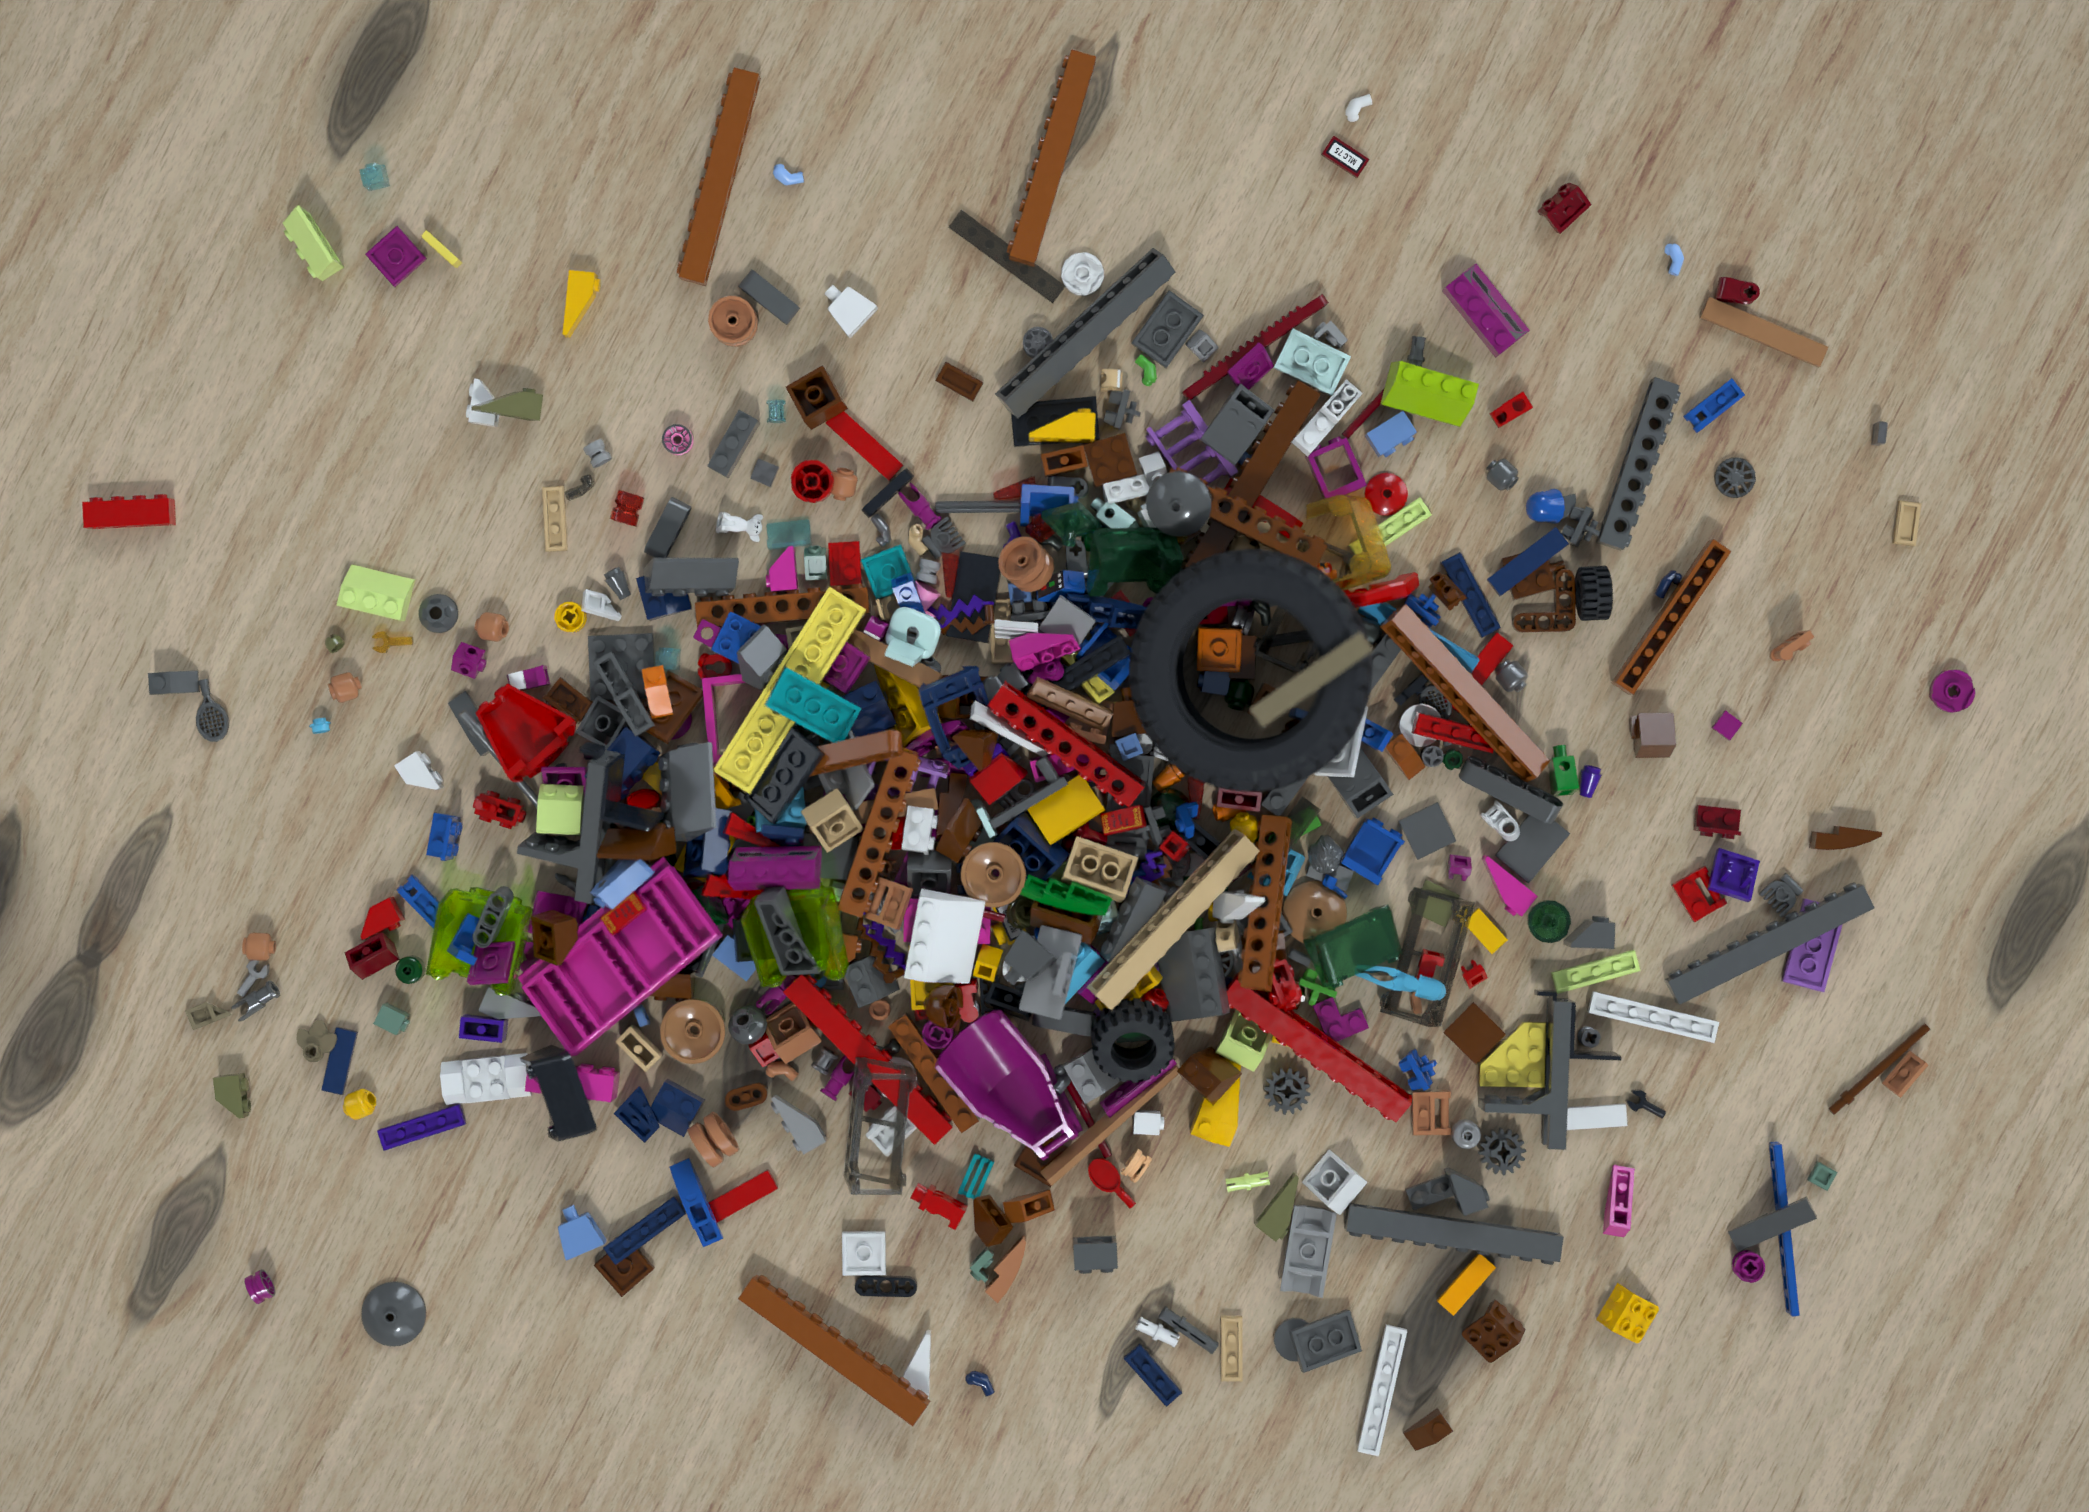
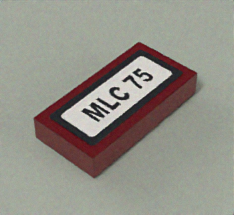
[1321,136,1370,178]

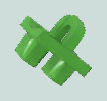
[1298,967,1337,1006]

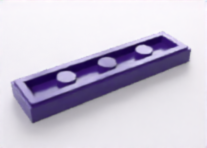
[377,1104,467,1151]

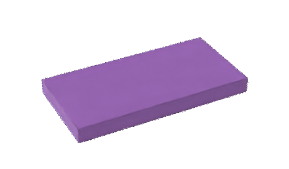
[1781,898,1843,992]

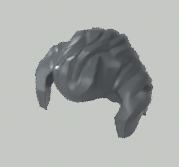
[1307,835,1343,874]

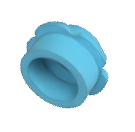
[309,718,331,734]

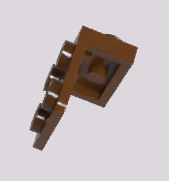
[1462,1299,1526,1363]

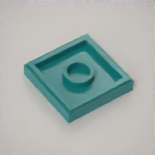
[861,544,915,599]

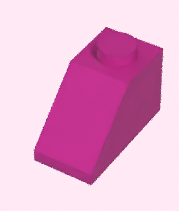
[766,546,798,592]

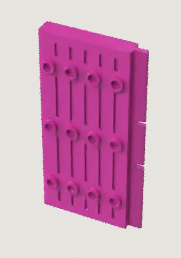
[518,856,723,1056]

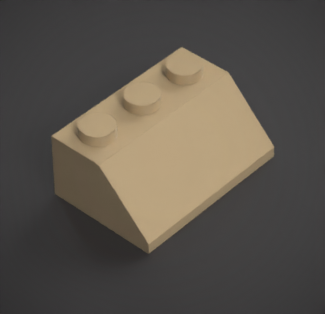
[1060,836,1138,903]

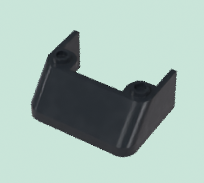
[520,1045,597,1142]

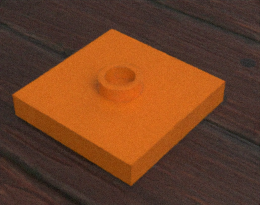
[1197,627,1243,673]

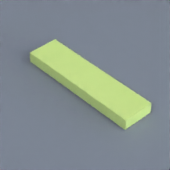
[1348,497,1432,563]
[1551,950,1640,994]

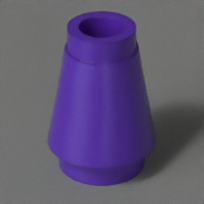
[1579,765,1602,798]

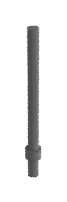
[459,710,538,808]

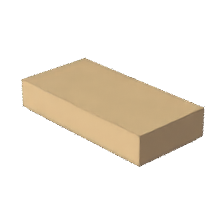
[1892,501,1922,547]

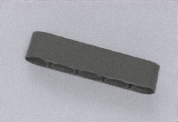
[1459,756,1563,824]

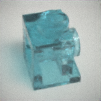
[359,163,390,191]
[655,647,681,670]

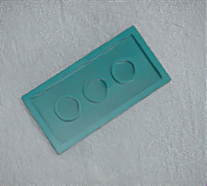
[764,667,862,743]

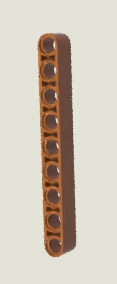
[730,730,902,791]

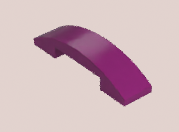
[895,720,970,776]

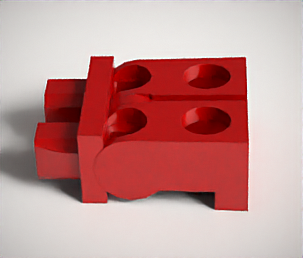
[910,1183,968,1230]

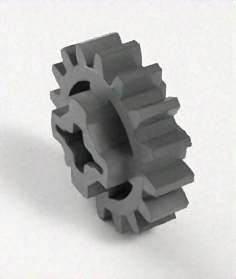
[1263,1067,1311,1115]
[1478,1128,1526,1175]

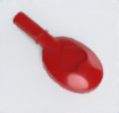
[615,789,659,824]
[1088,1158,1136,1209]

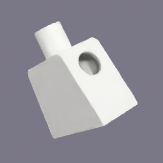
[825,285,878,338]

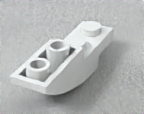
[1292,379,1363,456]

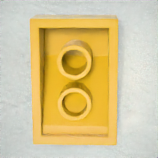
[1029,409,1095,443]

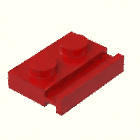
[828,541,862,586]

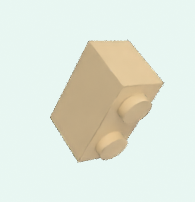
[615,1024,664,1072]

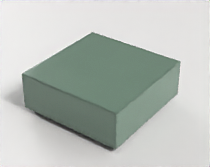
[1807,1161,1838,1191]

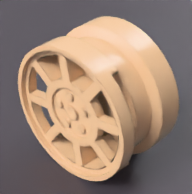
[1121,1148,1152,1183]

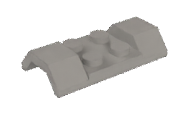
[1280,1205,1337,1298]

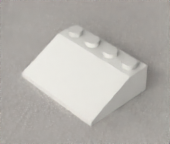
[904,889,986,983]

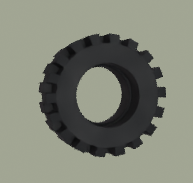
[1575,566,1613,621]

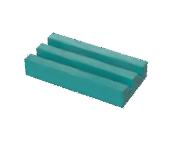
[958,1153,994,1200]

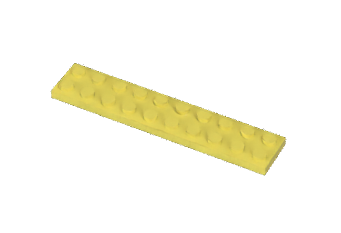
[713,587,867,794]

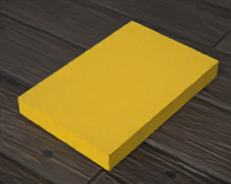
[1027,775,1105,845]

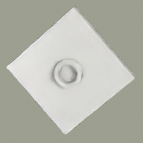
[842,1231,886,1276]

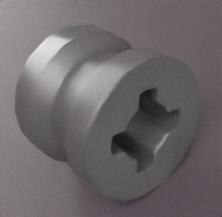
[1420,746,1444,767]

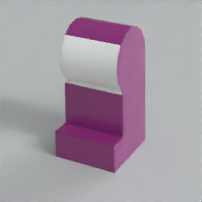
[864,616,889,642]
[507,665,550,690]

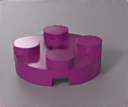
[1929,670,1975,713]

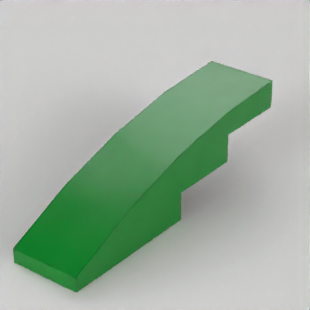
[1020,875,1113,916]

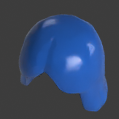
[1526,489,1565,524]

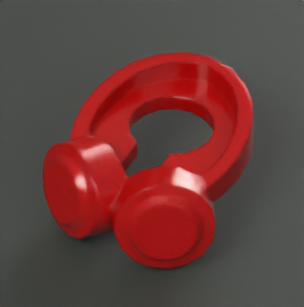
[697,653,732,679]

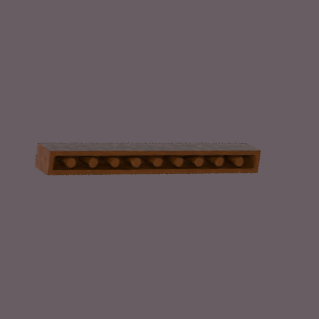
[1184,380,1321,568]

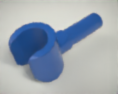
[1322,874,1348,899]

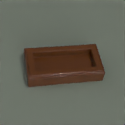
[935,362,984,402]

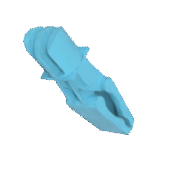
[1354,964,1446,1001]

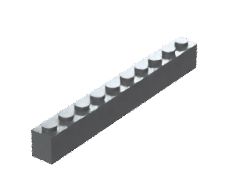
[995,248,1176,418]
[1261,632,1401,816]
[1664,882,1875,1005]
[1344,1203,1564,1265]

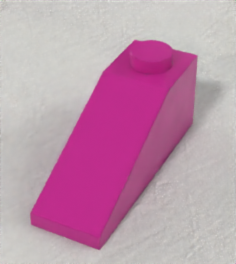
[1482,855,1538,917]
[1603,1165,1635,1238]

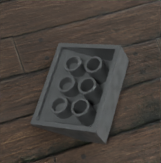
[658,742,716,842]
[1158,927,1230,1022]

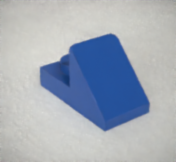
[1361,718,1393,752]

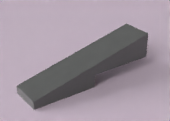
[593,652,655,736]
[1728,1196,1817,1252]

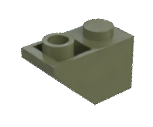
[213,1073,251,1119]

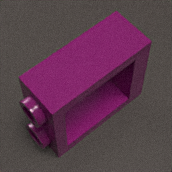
[1305,436,1367,504]

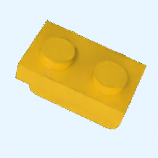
[1596,1283,1659,1344]

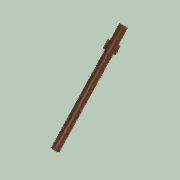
[1828,1023,1931,1115]

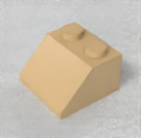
[801,788,864,853]

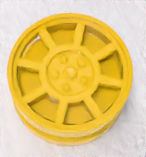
[554,602,587,633]

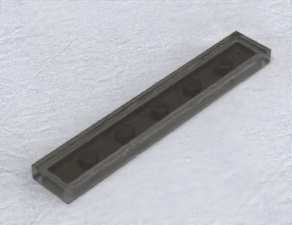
[949,210,1065,304]

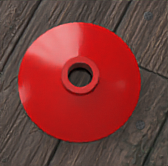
[1365,473,1408,516]

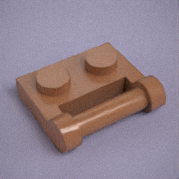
[1770,630,1814,661]
[864,876,913,930]
[1412,1090,1451,1135]

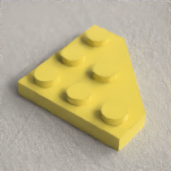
[1479,1022,1546,1088]

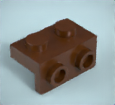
[542,677,593,724]

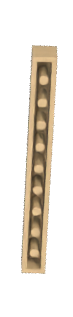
[1087,829,1260,1010]

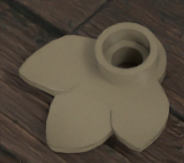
[296,1019,337,1062]

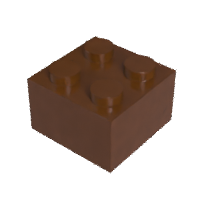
[786,365,848,430]
[1083,433,1137,489]

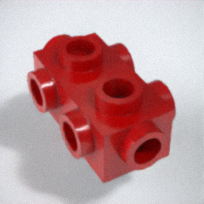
[473,790,526,829]
[1269,959,1302,1012]

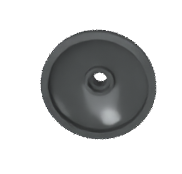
[1146,471,1212,537]
[361,1281,426,1346]

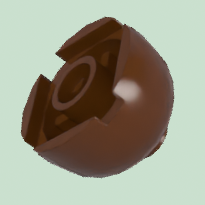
[923,985,963,1029]

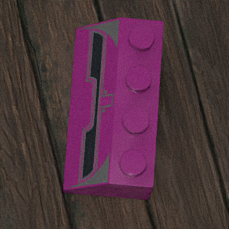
[1442,264,1530,358]
[728,846,822,890]

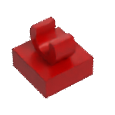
[1461,960,1488,989]

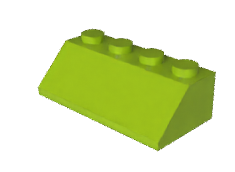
[1381,361,1479,427]

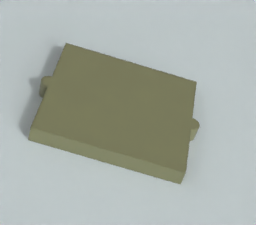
[1411,880,1460,927]

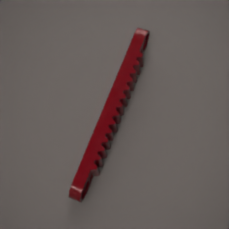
[1182,294,1329,401]

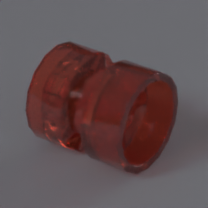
[609,490,645,527]

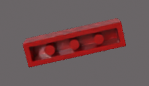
[82,494,176,529]

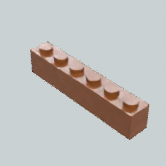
[888,1012,980,1134]

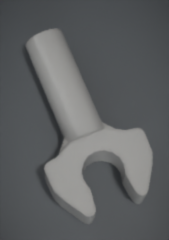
[237,960,269,997]

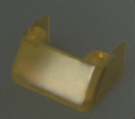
[1305,495,1391,590]

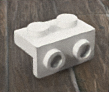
[1103,474,1149,504]
[902,806,938,855]
[866,1106,917,1156]

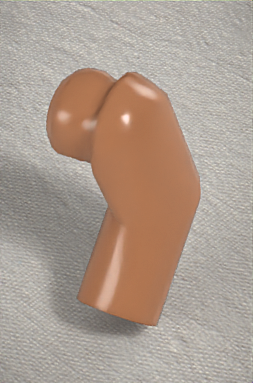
[766,1061,799,1081]

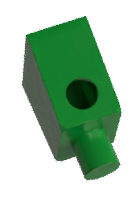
[1548,745,1579,797]

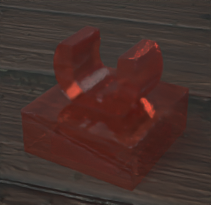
[1025,513,1056,543]

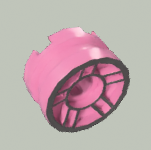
[662,424,694,456]

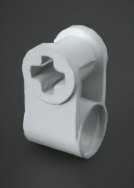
[1480,800,1520,841]

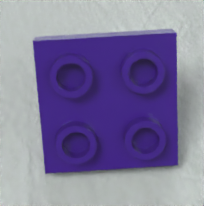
[1707,848,1760,902]

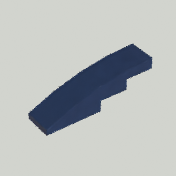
[1066,593,1147,629]

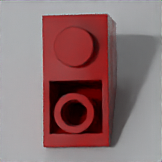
[360,896,405,940]

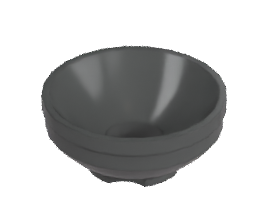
[419,594,458,633]
[728,1005,767,1044]

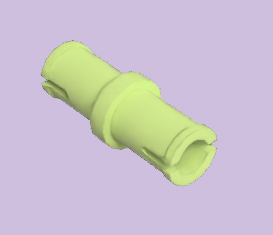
[1225,1171,1270,1192]

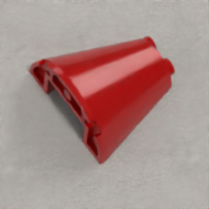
[475,683,576,782]

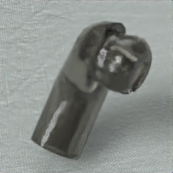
[565,475,594,501]

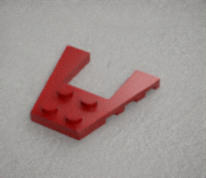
[701,812,794,901]

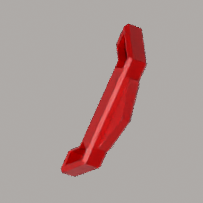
[1343,572,1419,608]

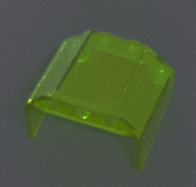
[741,881,849,988]
[425,887,533,996]

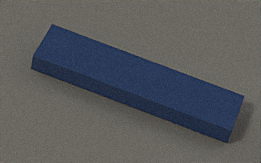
[1487,527,1569,597]
[1440,552,1501,638]
[603,1196,686,1265]

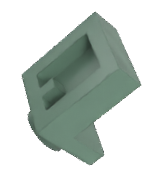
[804,545,827,580]
[970,1247,994,1283]

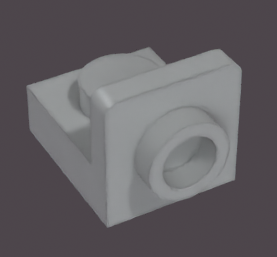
[1313,321,1348,348]

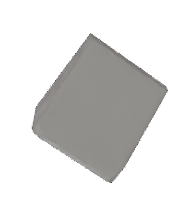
[1185,330,1218,363]

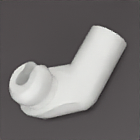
[1345,94,1372,122]

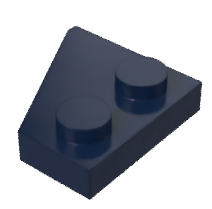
[761,825,805,847]
[613,1086,660,1143]

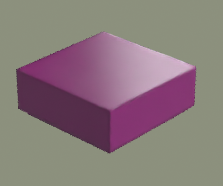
[1711,711,1743,741]

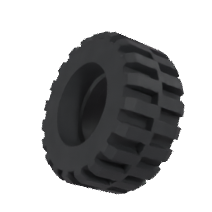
[1091,998,1175,1083]

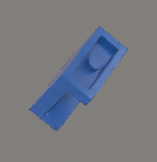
[1020,484,1078,529]
[1076,623,1131,691]
[1340,817,1405,885]

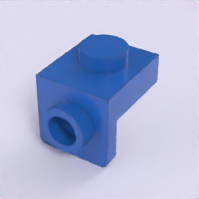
[1175,801,1198,839]

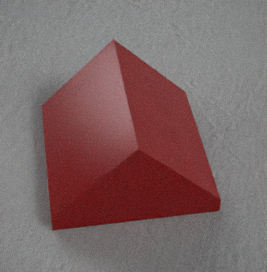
[969,753,1028,805]

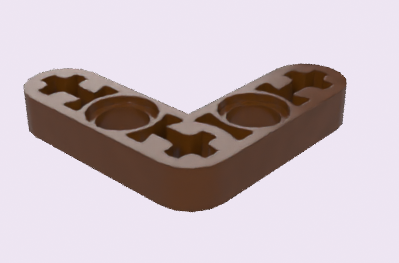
[1512,569,1576,633]

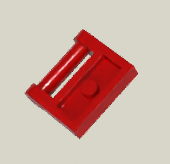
[1671,866,1727,922]

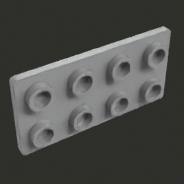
[818,729,874,810]
[1019,925,1082,1020]

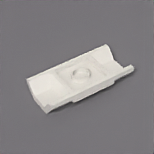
[440,1053,532,1105]

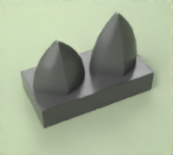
[1405,1174,1454,1210]

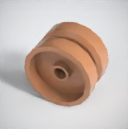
[708,296,759,347]
[998,536,1054,592]
[687,1111,740,1168]

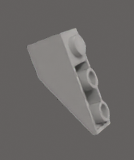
[478,984,541,1019]
[771,1095,827,1155]

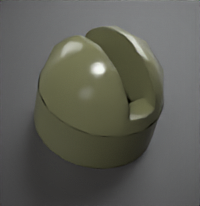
[325,634,345,653]

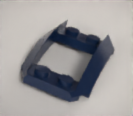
[918,666,1000,769]

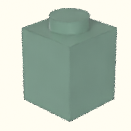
[373,1003,410,1035]

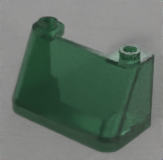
[1086,527,1184,597]
[1303,904,1402,989]

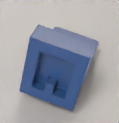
[891,572,926,614]
[447,913,480,966]

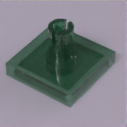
[1041,501,1101,547]

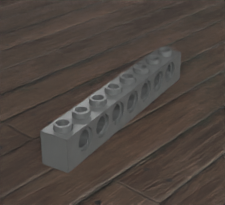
[1596,377,1681,551]

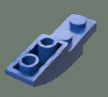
[670,1158,723,1247]

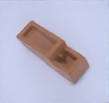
[985,1235,1026,1303]

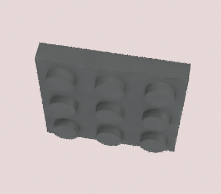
[588,633,655,701]

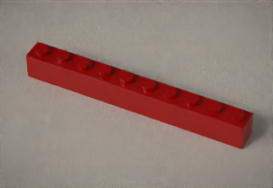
[1226,972,1412,1123]
[783,974,953,1145]

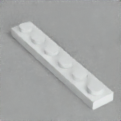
[1587,991,1719,1043]
[1357,1324,1407,1456]

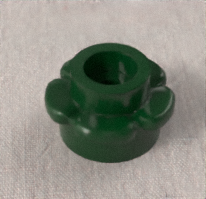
[1442,749,1463,770]

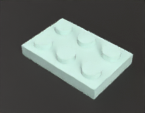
[1274,328,1351,396]

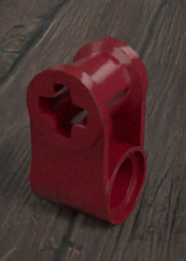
[1715,277,1760,305]

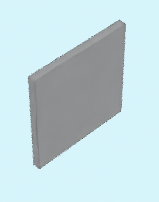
[1039,596,1096,653]

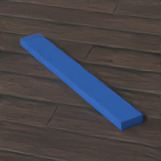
[1768,1141,1800,1317]

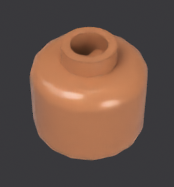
[828,468,858,501]
[475,612,509,642]
[327,672,362,703]
[242,932,276,961]

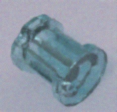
[766,400,786,423]

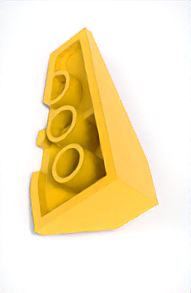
[874,664,941,748]
[1190,1057,1241,1147]

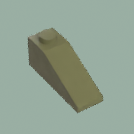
[471,388,543,421]
[1254,1172,1299,1242]

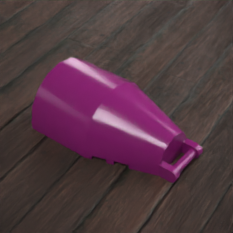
[935,1010,1078,1161]

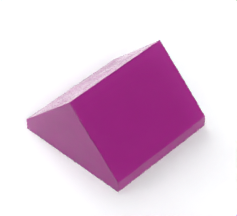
[541,767,588,793]

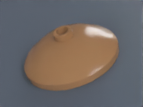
[961,842,1026,907]
[1282,881,1347,945]
[660,999,725,1064]

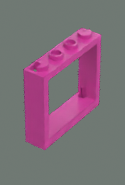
[702,674,746,766]

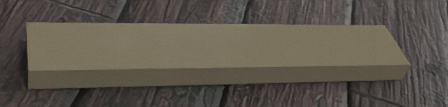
[1250,631,1373,727]

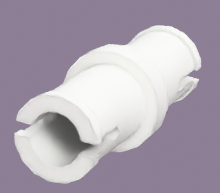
[1135,1317,1180,1347]

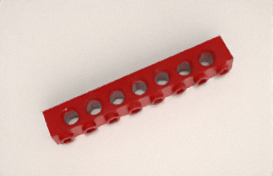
[988,681,1146,807]

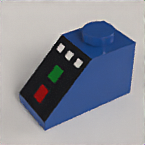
[1036,570,1085,602]

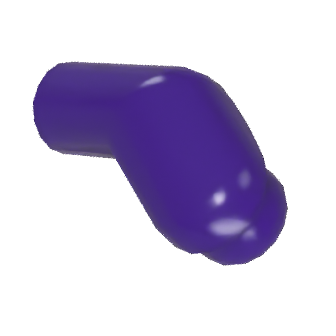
[1003,521,1022,549]

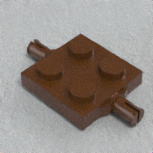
[1501,553,1565,601]

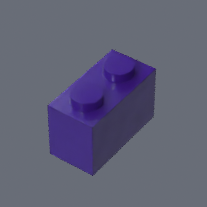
[459,1014,508,1043]

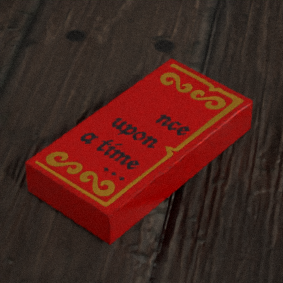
[1101,805,1146,836]
[600,891,647,935]

